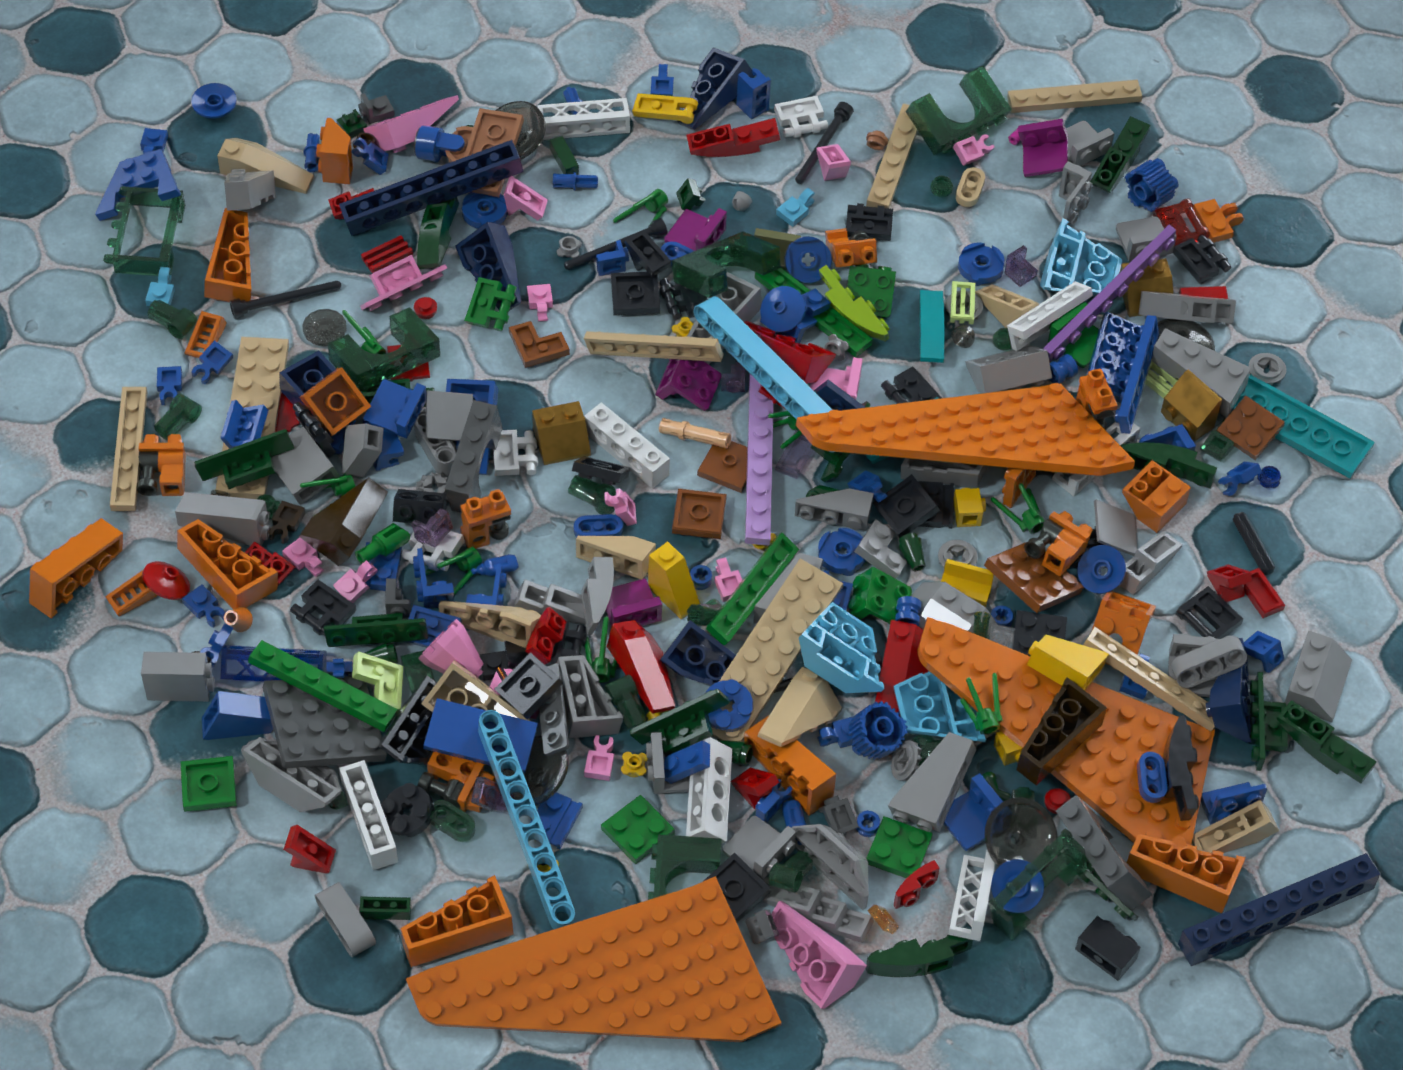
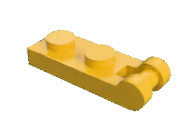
[632,93,698,124]

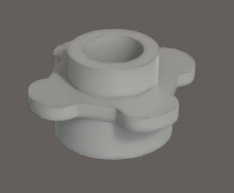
[557,236,582,258]
[824,334,849,361]

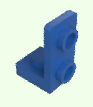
[1139,424,1196,451]
[466,564,507,606]

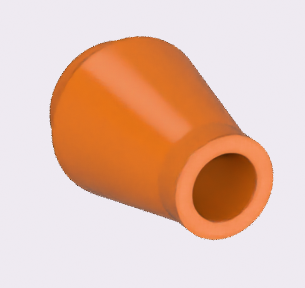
[224,607,253,632]

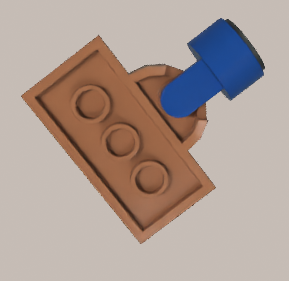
[414,108,524,197]

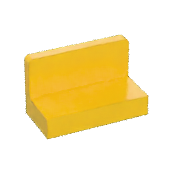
[941,559,994,607]

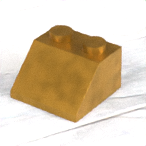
[1119,258,1173,317]
[1161,369,1222,442]
[532,401,591,465]

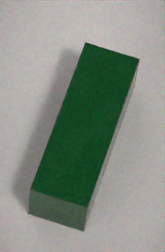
[549,136,579,175]
[359,896,412,920]

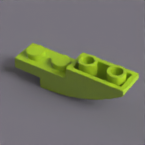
[819,265,890,341]

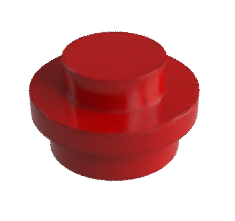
[414,297,437,319]
[1044,788,1070,814]

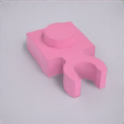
[953,134,994,166]
[584,735,614,781]

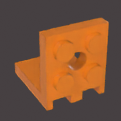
[1092,591,1156,665]

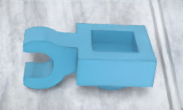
[776,188,815,227]
[145,267,175,309]

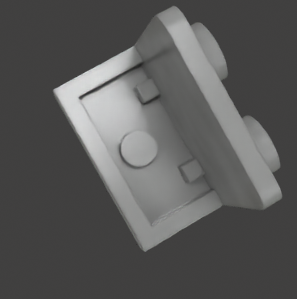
[1066,121,1114,166]
[1059,161,1093,225]
[1116,217,1176,261]
[1168,634,1219,697]
[646,732,690,794]
[723,816,796,880]

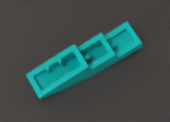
[919,290,944,363]

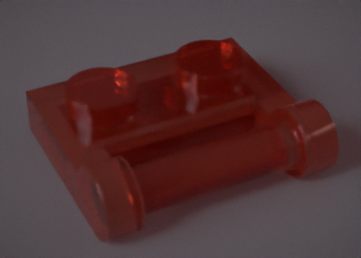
[1153,198,1210,246]

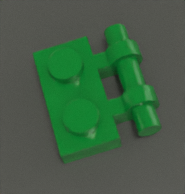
[464,277,517,331]

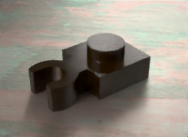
[269,501,305,544]

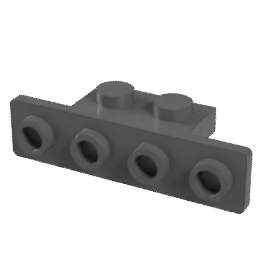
[539,663,569,756]

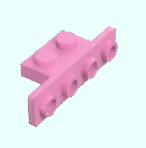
[360,255,447,311]

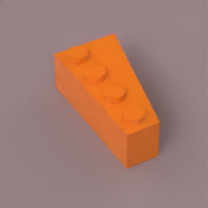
[204,208,251,302]
[29,518,123,619]
[177,519,278,609]
[744,715,836,816]
[1126,834,1246,914]
[400,875,514,967]

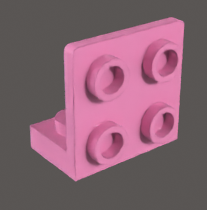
[810,357,863,400]

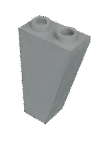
[175,492,271,546]
[888,732,976,832]

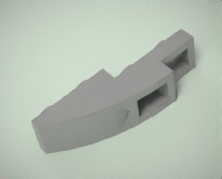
[1139,291,1236,323]

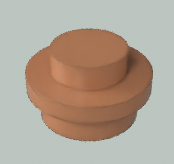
[866,130,889,150]

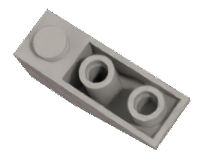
[794,488,874,531]

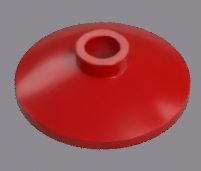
[142,561,190,600]

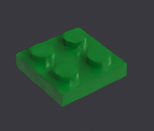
[180,756,237,812]
[601,794,675,864]
[867,816,933,878]

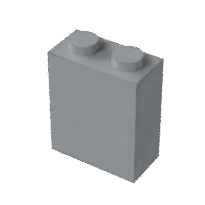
[272,427,340,505]
[141,652,215,702]

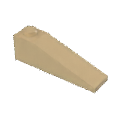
[217,138,314,194]
[439,601,541,648]
[421,660,531,721]
[757,667,842,747]

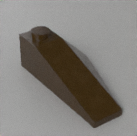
[299,477,388,566]

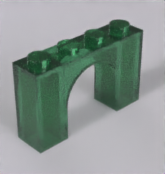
[905,66,1012,156]
[672,231,781,298]
[328,307,440,392]
[648,834,722,900]

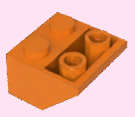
[316,118,353,184]
[1122,460,1191,533]

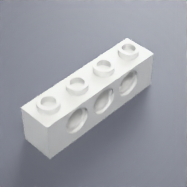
[584,402,670,489]
[686,737,732,849]
[339,760,398,870]

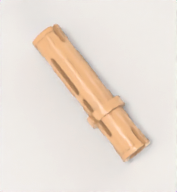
[659,418,731,449]

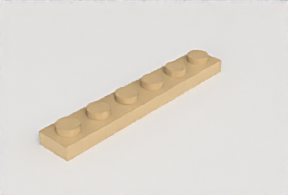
[1007,79,1142,113]
[866,103,924,208]
[583,331,724,362]
[110,387,148,511]
[1083,627,1215,731]

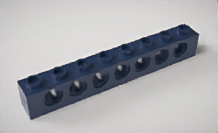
[339,140,524,236]
[1178,853,1380,966]

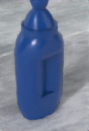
[471,554,519,576]
[782,800,806,845]

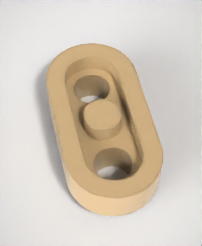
[956,167,985,207]

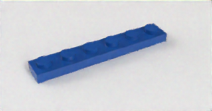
[1115,315,1159,434]

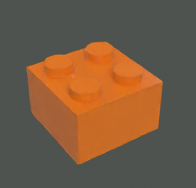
[299,367,371,436]

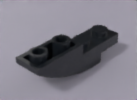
[1163,715,1199,821]

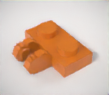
[1193,199,1244,243]

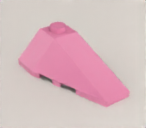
[363,95,459,153]
[772,901,867,1009]

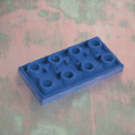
[1087,311,1141,403]
[423,698,538,774]

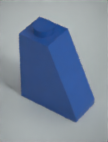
[202,691,273,740]

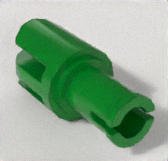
[355,523,410,564]

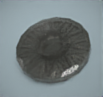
[302,309,347,346]

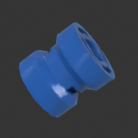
[1049,354,1078,384]
[895,596,922,626]

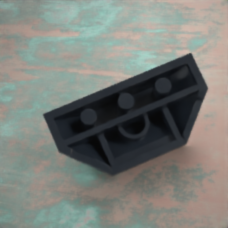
[379,676,437,765]

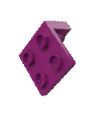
[1018,119,1068,177]
[664,208,727,259]
[655,359,722,411]
[605,579,662,627]

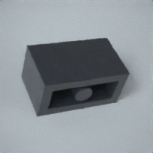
[1075,916,1141,981]

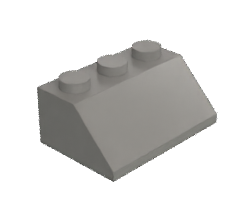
[965,345,1052,393]
[1284,630,1352,722]

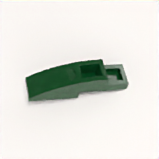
[1090,116,1150,193]
[417,197,460,269]
[1121,442,1217,489]
[1277,700,1377,783]
[865,928,973,977]

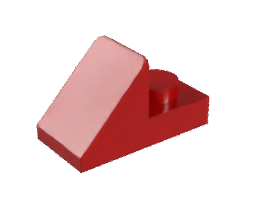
[1207,564,1252,602]
[730,767,779,810]
[283,825,336,874]

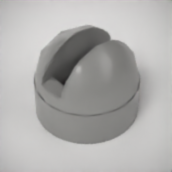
[732,191,752,211]

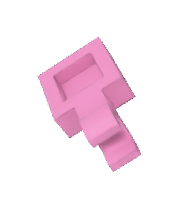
[527,284,553,322]
[604,488,637,526]
[282,538,324,577]
[714,557,742,602]
[333,560,378,603]

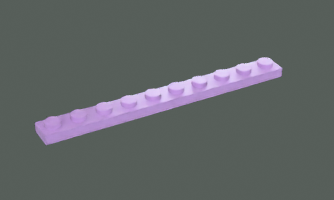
[745,373,773,545]

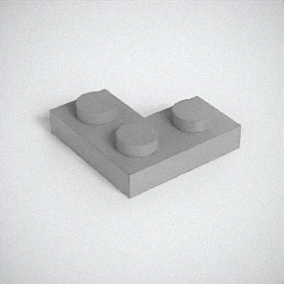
[854,519,907,579]

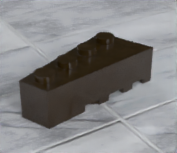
[1016,677,1107,786]

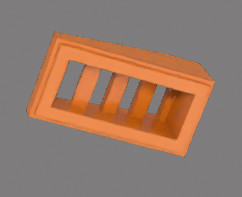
[184,311,227,358]
[105,570,158,616]

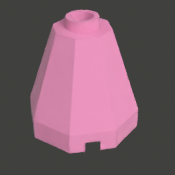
[418,619,484,678]

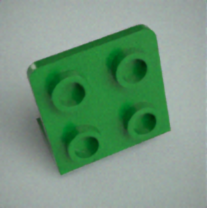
[847,264,896,318]
[1048,302,1099,368]
[848,567,912,624]

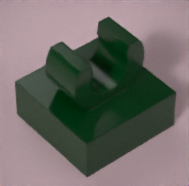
[336,109,367,138]
[676,178,706,211]

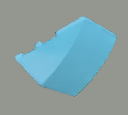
[1040,218,1122,297]
[799,602,884,693]
[893,671,986,742]

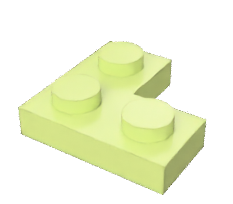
[352,651,403,714]

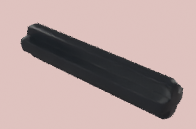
[1233,512,1275,575]

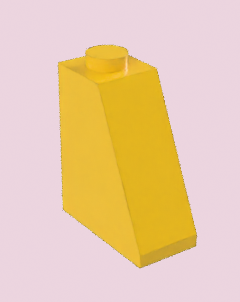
[648,541,700,620]
[1027,635,1109,690]

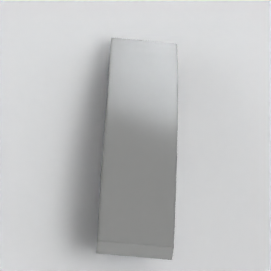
[763,877,874,943]

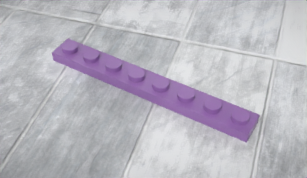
[1043,224,1176,363]

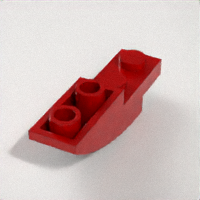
[686,118,781,157]

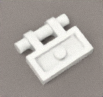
[774,96,828,138]
[494,430,538,476]
[401,524,465,571]

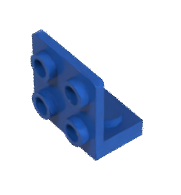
[363,379,426,439]
[413,548,454,609]
[944,773,1011,851]
[1200,782,1267,825]

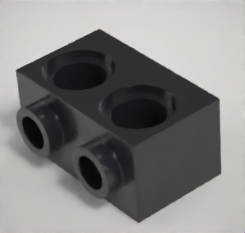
[392,489,447,526]

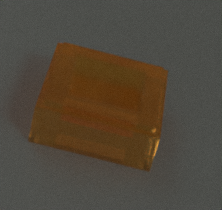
[867,904,899,934]

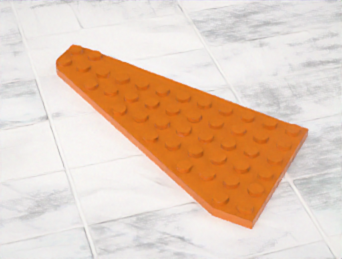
[796,383,1135,476]
[918,617,1215,847]
[406,876,782,1042]

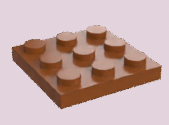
[984,542,1084,613]

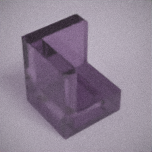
[1004,245,1038,287]

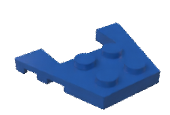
[95,149,181,221]

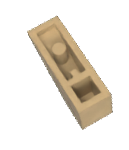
[975,284,1039,330]
[576,536,656,580]
[1192,800,1279,853]

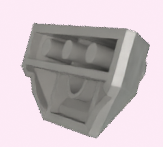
[911,582,1004,644]
[242,737,341,812]
[792,824,869,910]

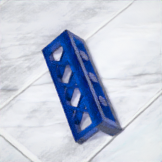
[220,645,327,682]

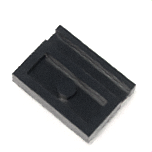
[919,481,954,529]

